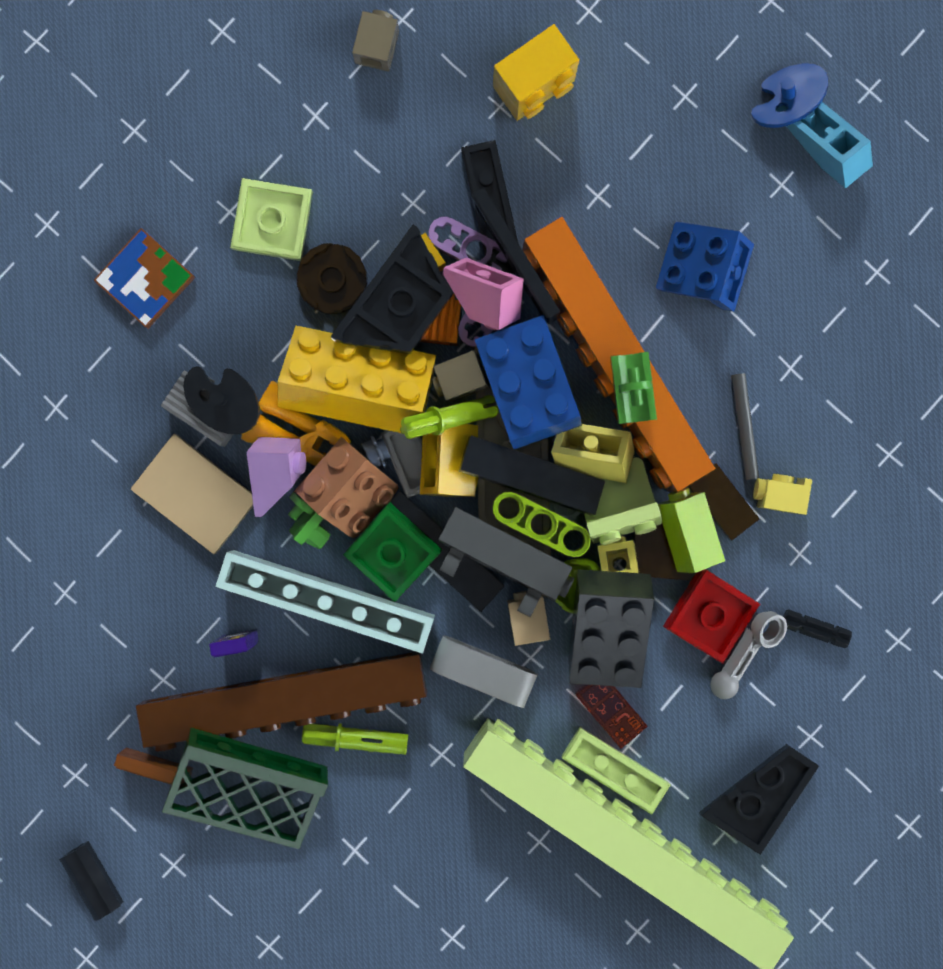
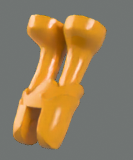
[241,380,351,466]

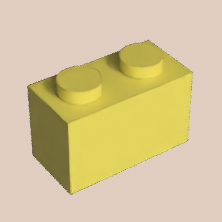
[551,424,635,483]

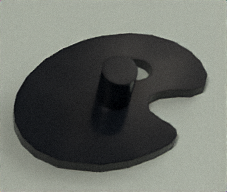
[183,366,260,434]

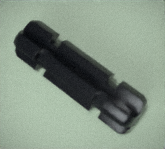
[783,610,852,648]

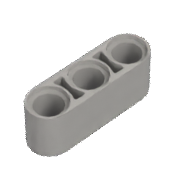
[429,635,538,708]

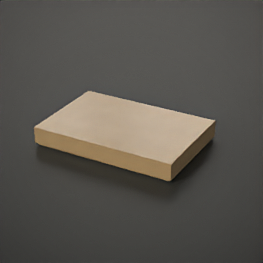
[131,434,253,554]

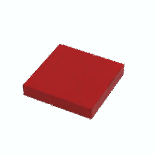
[663,569,760,664]

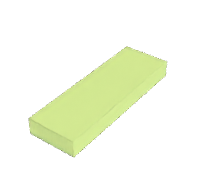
[561,727,671,815]

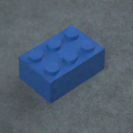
[474,315,582,450]

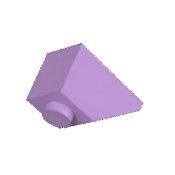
[247,437,306,517]

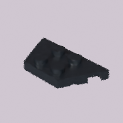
[331,224,453,354]

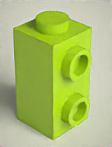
[658,488,725,573]

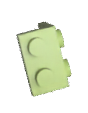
[584,457,662,545]

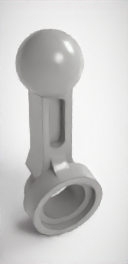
[710,611,787,699]

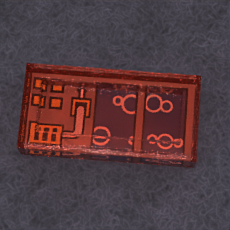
[575,684,648,749]

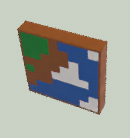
[94,228,196,329]

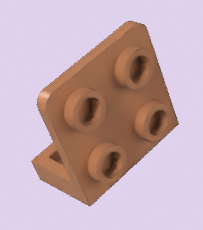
[294,437,398,538]

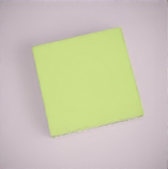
[230,178,313,261]

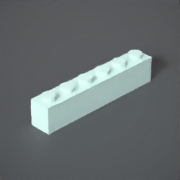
[215,550,435,654]

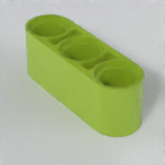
[492,492,591,557]

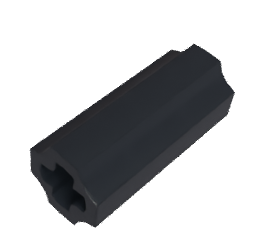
[59,841,124,921]

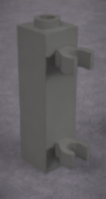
[439,507,574,617]

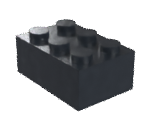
[568,569,654,688]

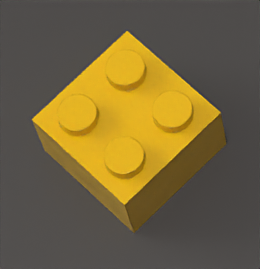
[493,24,579,121]

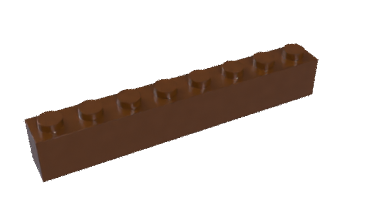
[136,651,427,752]

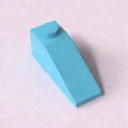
[776,102,873,188]

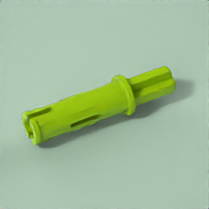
[400,395,498,439]
[302,723,408,755]

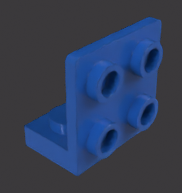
[656,222,754,312]

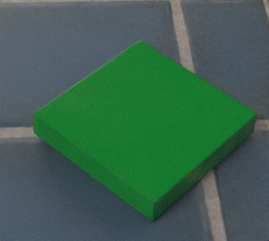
[343,503,442,602]

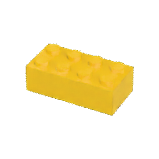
[278,325,436,433]

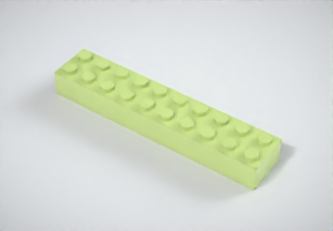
[463,718,794,969]

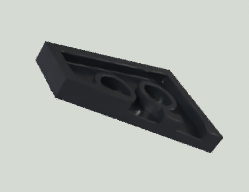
[699,744,819,855]

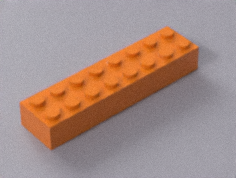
[522,217,716,492]

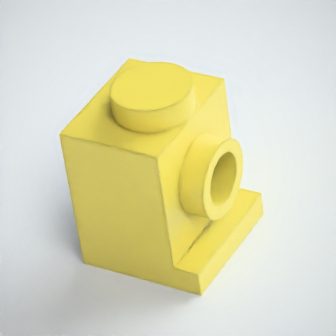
[753,474,812,515]
[597,536,639,573]

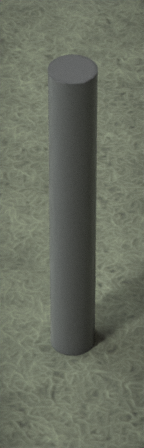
[731,373,759,480]

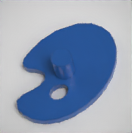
[751,63,828,128]

